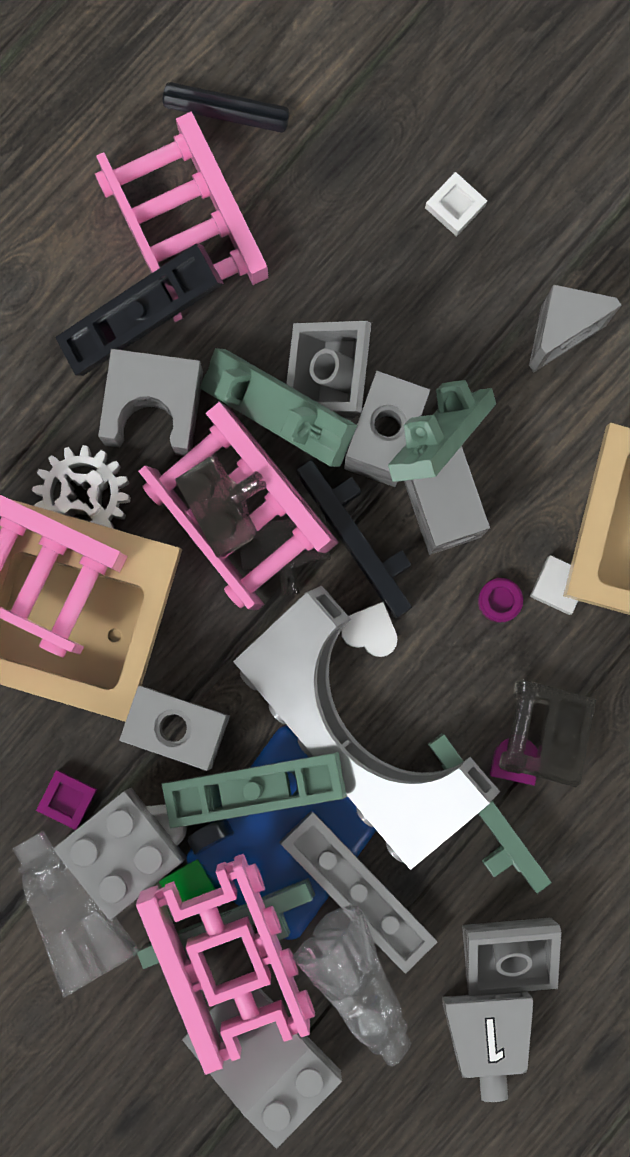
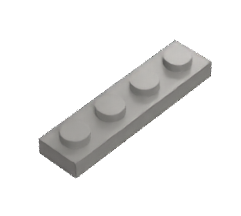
[280,810,437,974]

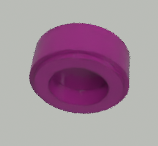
[478,578,523,623]

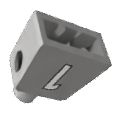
[442,991,533,1102]

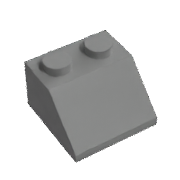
[287,321,371,421]

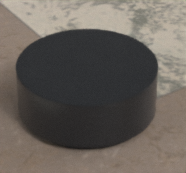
[187,819,234,855]

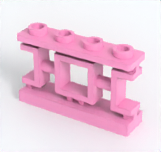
[136,854,315,1075]

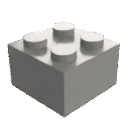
[53,788,186,921]

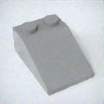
[182,988,342,1149]

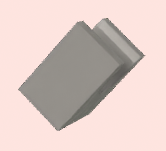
[98,349,203,456]
[344,371,430,487]
[404,446,490,555]
[119,686,230,771]

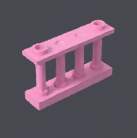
[95,111,268,322]
[138,402,339,610]
[0,495,128,658]

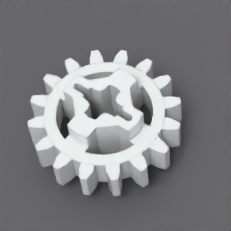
[32,445,131,529]

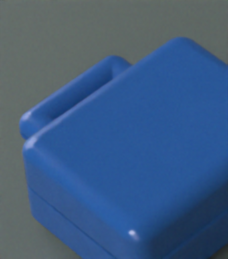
[187,725,377,940]

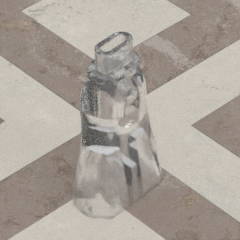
[13,831,139,997]
[292,905,411,1066]

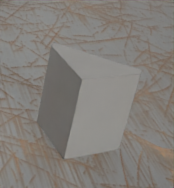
[529,285,622,372]
[462,918,561,996]

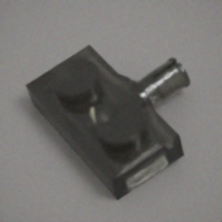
[175,456,266,558]
[240,514,331,596]

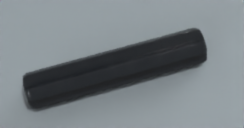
[162,82,290,133]

